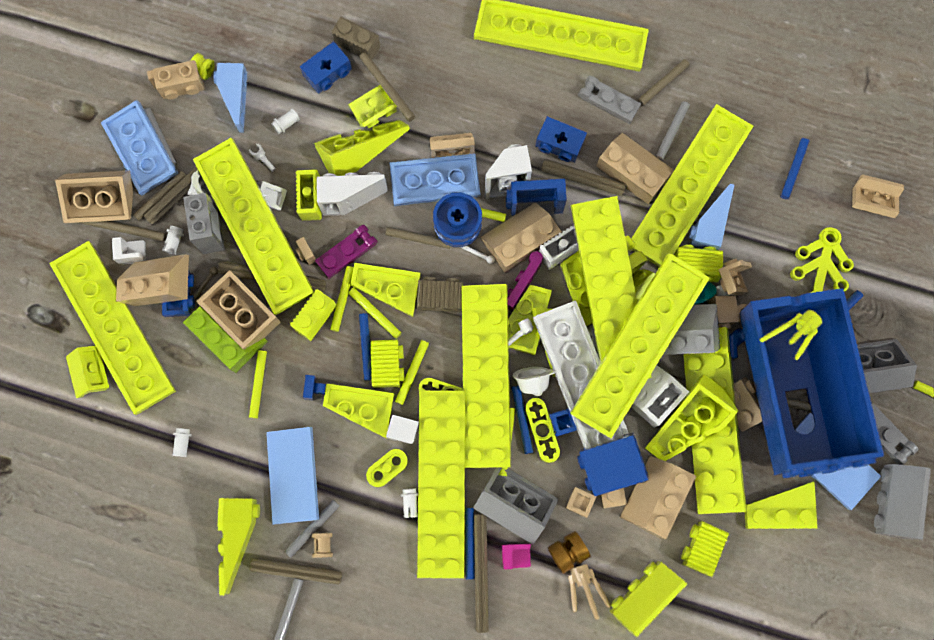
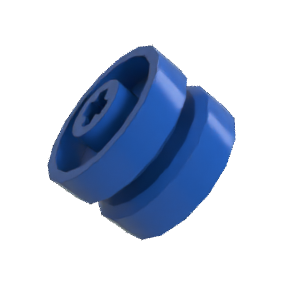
[433,192,482,247]

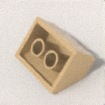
[596,133,674,205]
[55,170,133,223]
[481,202,562,273]
[116,254,189,306]
[196,270,281,350]
[620,456,696,539]

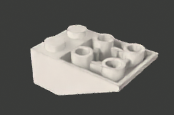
[317,172,388,216]
[631,365,689,428]

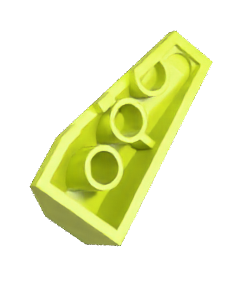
[314,120,409,176]
[645,374,738,461]
[218,498,260,595]

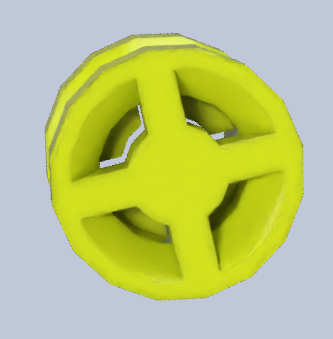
[190,53,215,80]

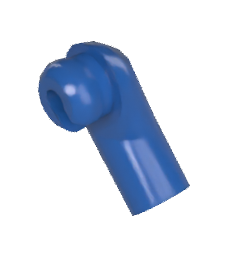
[729,328,745,359]

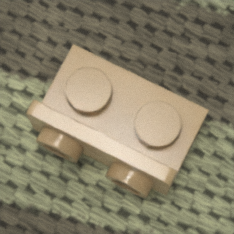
[430,133,475,158]

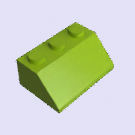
[183,306,268,373]

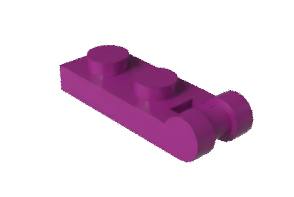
[315,224,378,279]
[508,251,543,312]

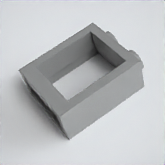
[183,193,225,254]

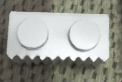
[539,225,579,270]

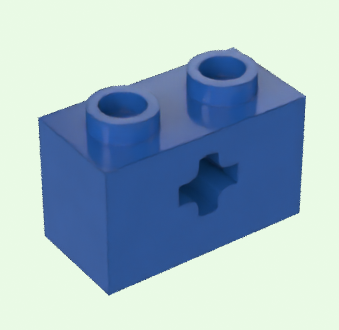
[300,41,352,94]
[535,116,587,163]

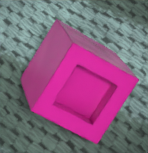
[502,543,531,570]

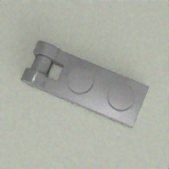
[578,76,641,124]
[871,403,919,465]

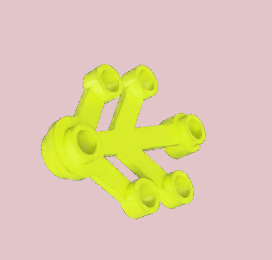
[790,227,854,293]

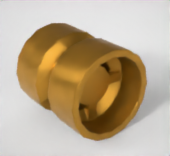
[547,531,591,574]

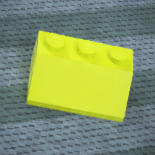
[609,561,687,637]

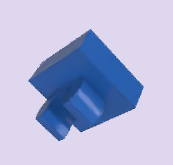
[303,375,326,401]

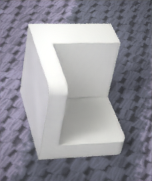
[112,237,147,265]
[386,415,419,444]

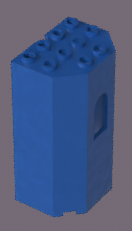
[739,288,884,478]

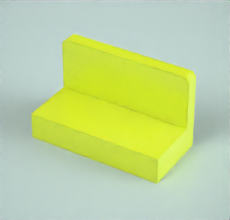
[66,346,109,398]

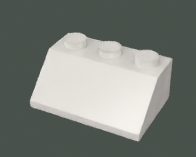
[485,144,532,199]

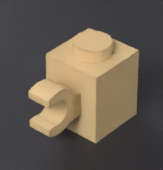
[705,296,747,329]

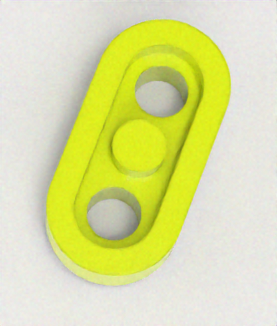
[366,449,408,487]

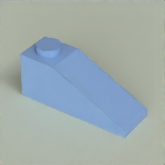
[213,63,248,133]
[689,184,734,250]

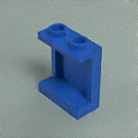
[506,179,567,216]
[577,432,649,497]

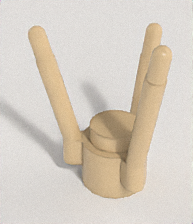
[568,564,611,620]

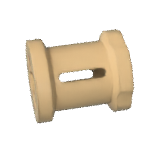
[312,533,333,558]

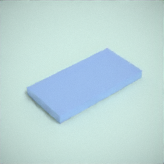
[101,100,178,195]
[389,153,481,206]
[795,413,881,510]
[266,427,319,525]

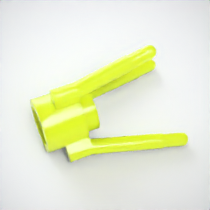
[760,310,822,360]

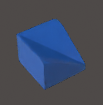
[549,409,577,437]

